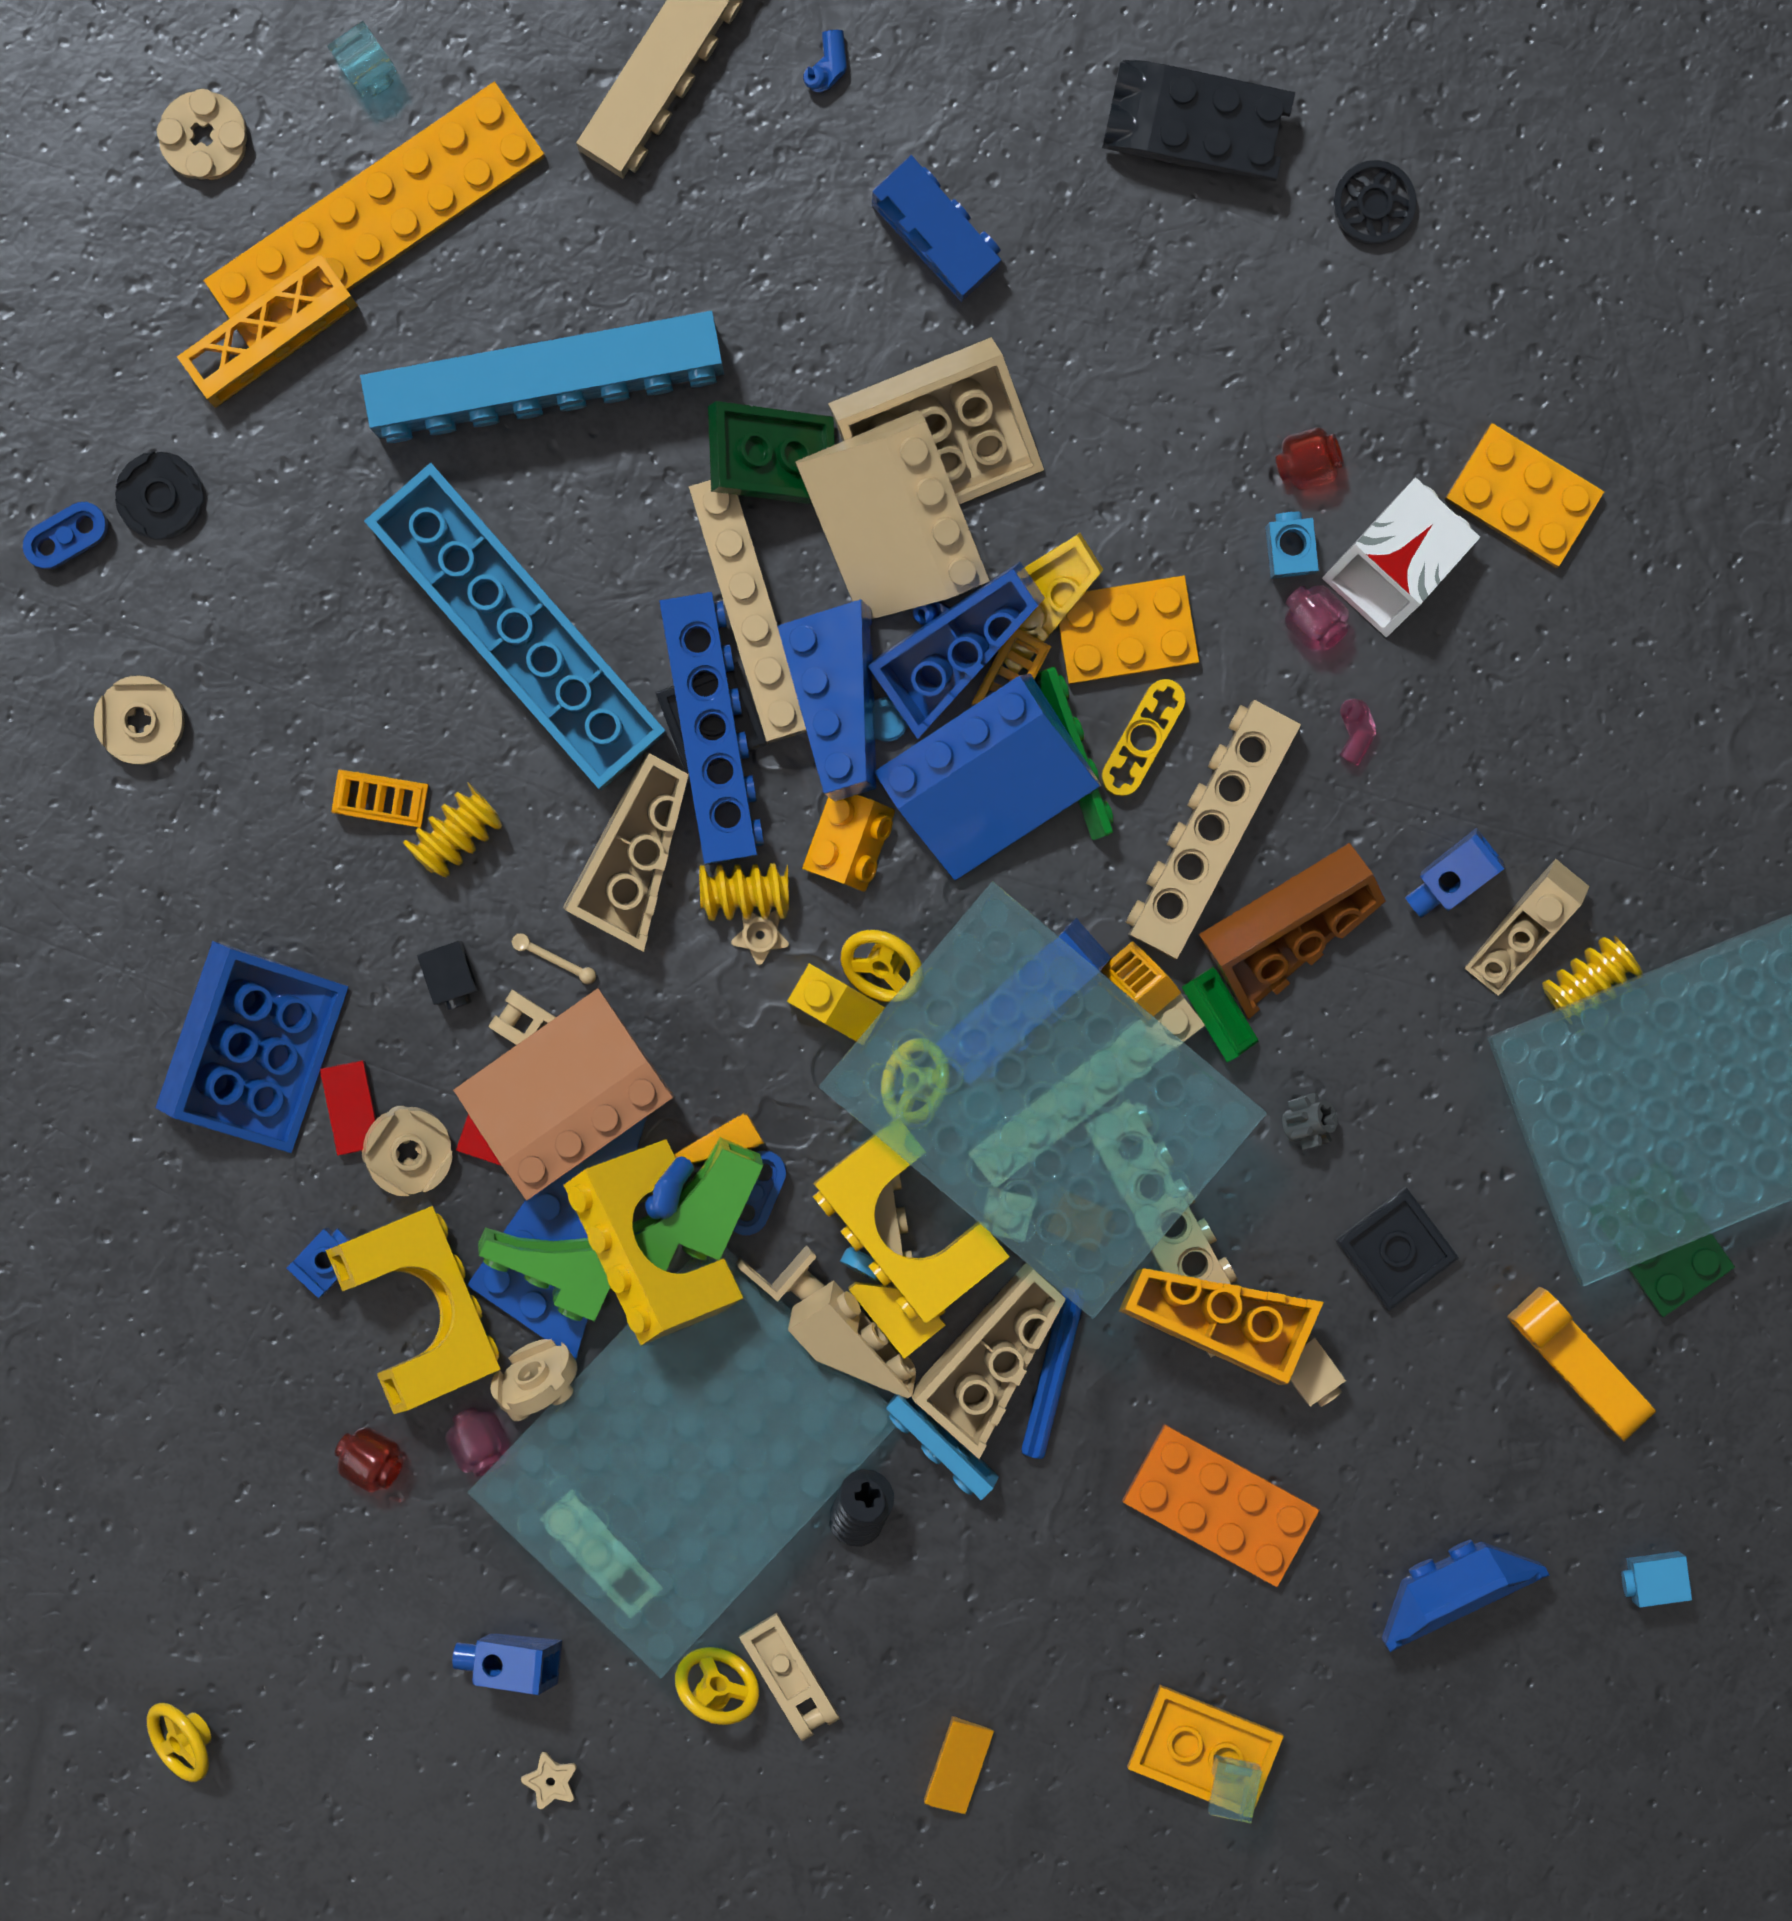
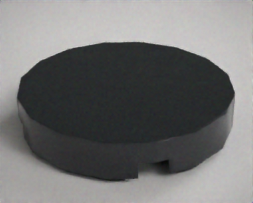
[115,452,205,540]

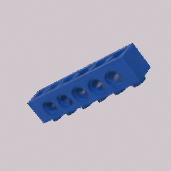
[659,592,764,865]

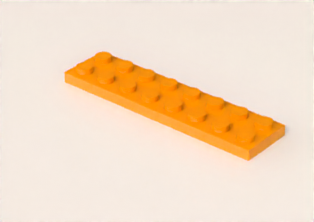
[203,81,545,347]

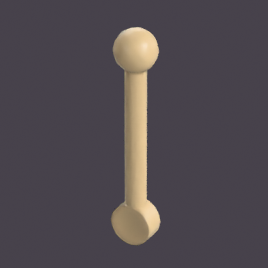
[512,933,596,985]

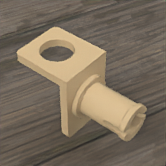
[735,1246,825,1302]

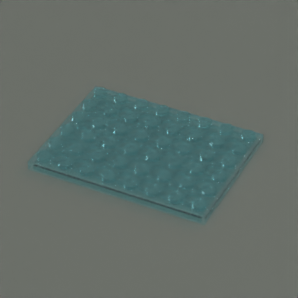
[819,881,1267,1319]
[1487,914,1792,1286]
[467,1248,896,1679]

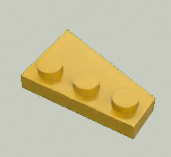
[998,533,1103,674]

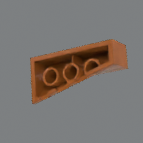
[1199,843,1386,1020]

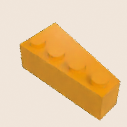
[1119,1268,1324,1385]

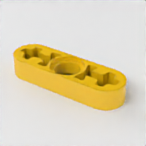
[1101,679,1185,796]

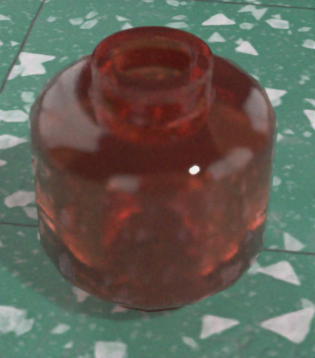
[1275,427,1344,490]
[335,1427,403,1493]

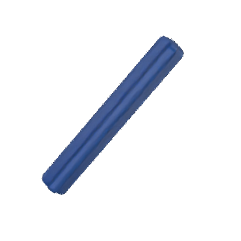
[1021,1287,1085,1459]

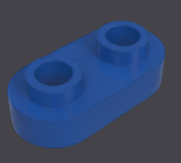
[23,502,108,570]
[733,1150,786,1235]

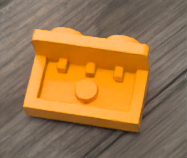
[802,795,895,892]

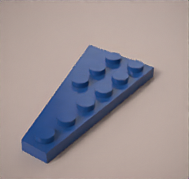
[467,1116,647,1360]

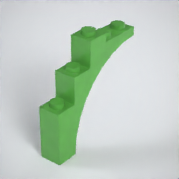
[478,1137,763,1322]

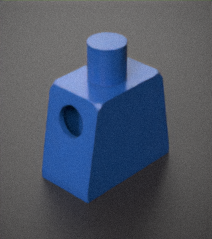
[1405,828,1504,918]
[452,1634,562,1695]

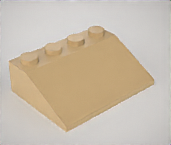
[828,337,1044,504]
[795,410,990,619]

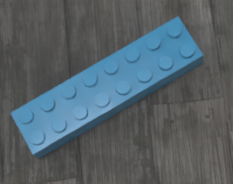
[360,311,724,443]
[364,463,667,791]

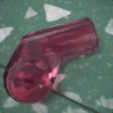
[1339,698,1377,766]

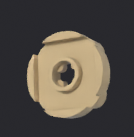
[156,89,247,180]
[94,676,185,765]
[362,1106,452,1196]
[490,1339,577,1421]

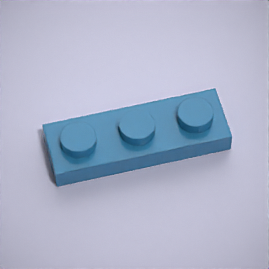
[886,1394,999,1500]

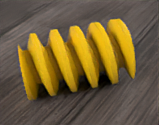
[403,782,502,878]
[699,863,789,921]
[1542,936,1644,1025]

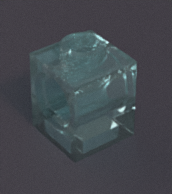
[327,21,398,97]

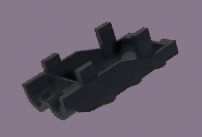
[1102,60,1295,182]

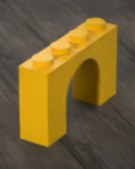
[812,1117,1010,1324]
[564,1139,743,1345]
[325,1206,501,1414]

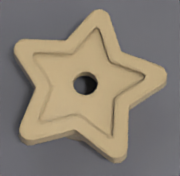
[731,910,789,965]
[521,1752,577,1809]

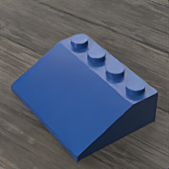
[874,674,1102,880]
[155,941,349,1153]

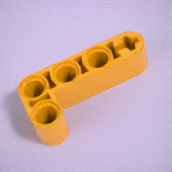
[1507,1287,1656,1442]

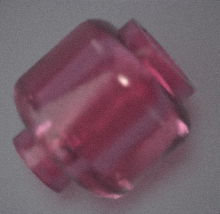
[1284,585,1350,651]
[445,1407,510,1477]

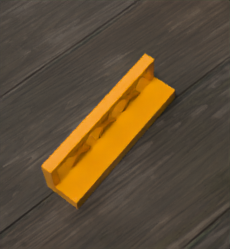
[177,254,358,408]

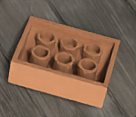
[453,988,675,1201]

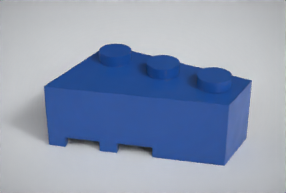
[872,155,1001,302]

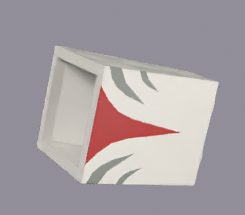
[1322,477,1480,638]

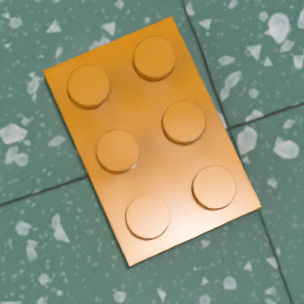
[1444,423,1605,568]
[1058,575,1199,685]
[1127,1685,1284,1818]

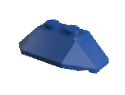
[1382,1540,1549,1652]

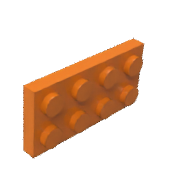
[1122,1424,1320,1587]

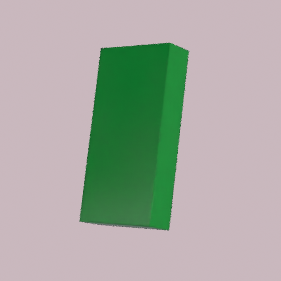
[1182,966,1259,1062]

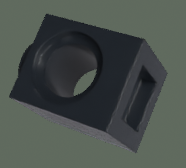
[417,941,479,1011]

